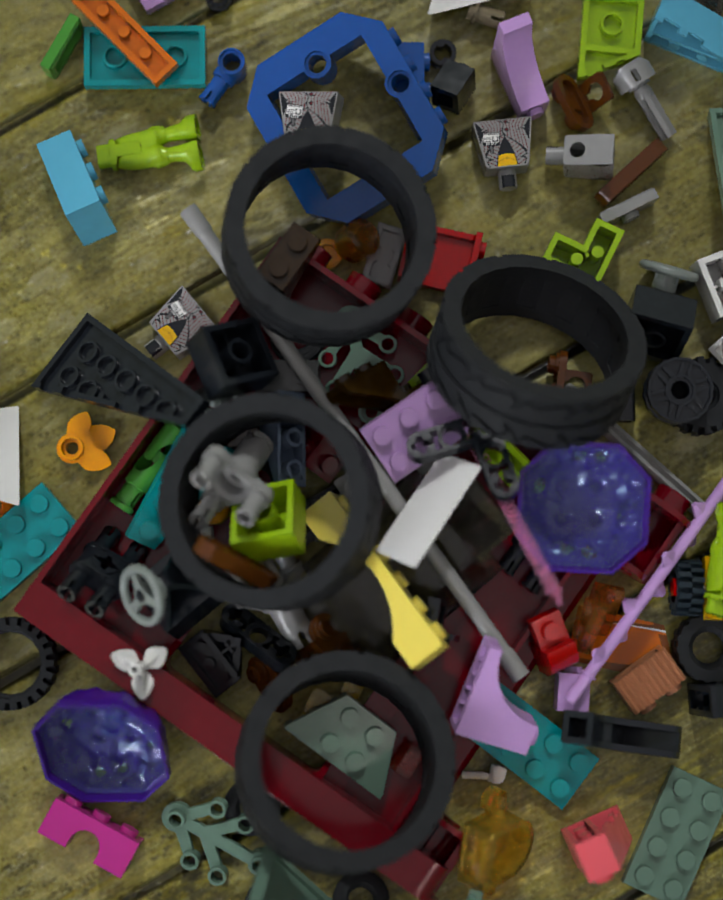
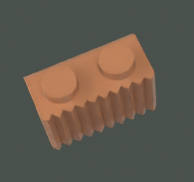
[609,645,686,715]

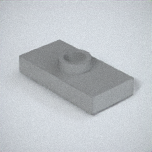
[597,188,659,225]
[362,222,405,290]

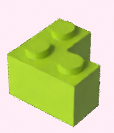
[543,218,625,281]

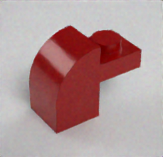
[527,607,579,676]

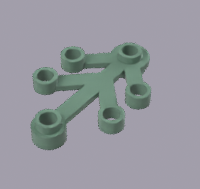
[318,305,405,424]
[162,797,264,886]

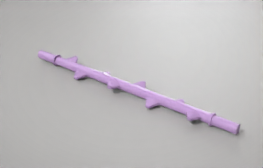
[564,477,723,706]

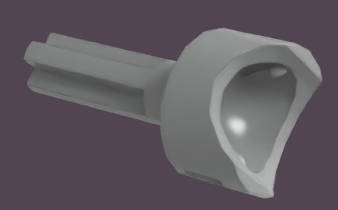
[613,57,677,142]

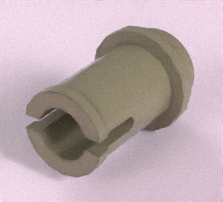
[466,3,506,29]

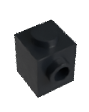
[430,59,476,115]

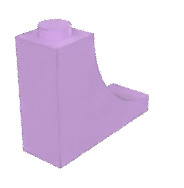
[491,12,550,120]
[450,635,538,755]

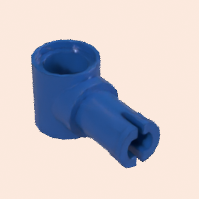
[199,48,247,109]

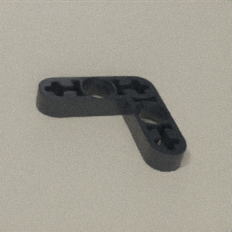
[406,418,519,503]

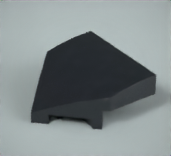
[178,629,242,698]

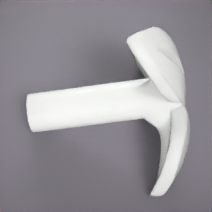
[111,646,168,700]

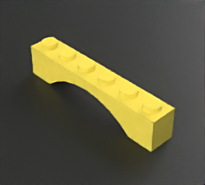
[306,491,450,670]

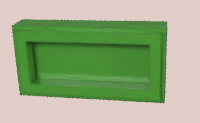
[40,13,84,79]

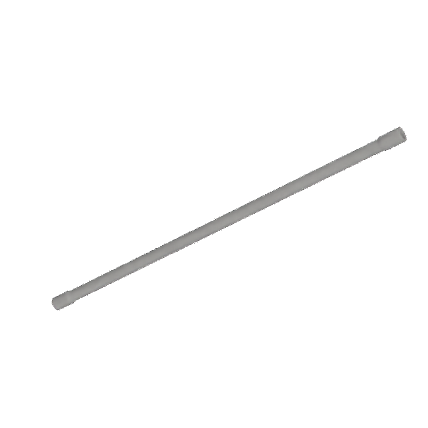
[180,204,529,682]

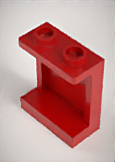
[397,226,487,292]

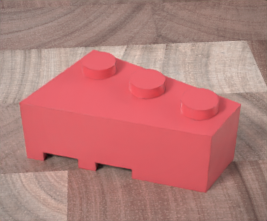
[561,805,633,884]

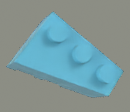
[643,0,723,73]
[36,130,117,246]

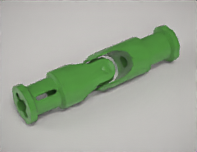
[109,423,181,515]

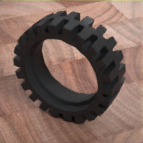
[0,617,59,711]

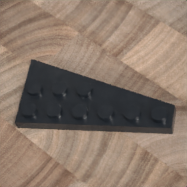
[31,313,211,428]

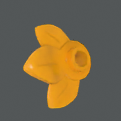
[56,411,116,471]

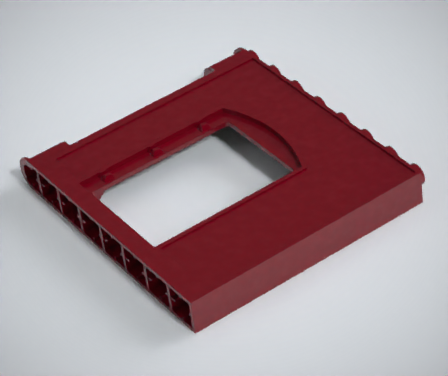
[13,236,692,900]

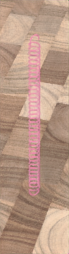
[466,434,562,605]

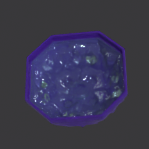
[516,442,652,574]
[32,687,171,802]

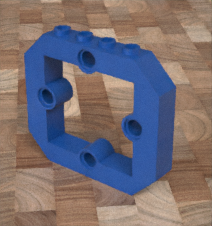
[247,12,448,226]

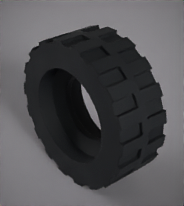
[671,613,723,683]

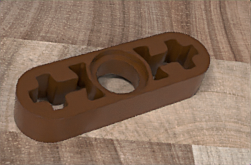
[593,138,668,208]
[192,534,279,589]

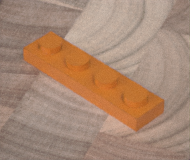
[71,0,179,87]

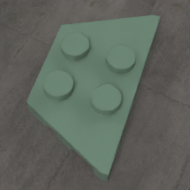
[283,692,396,799]

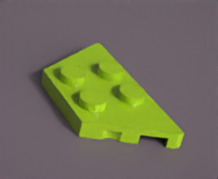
[576,0,645,81]

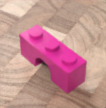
[37,793,144,878]

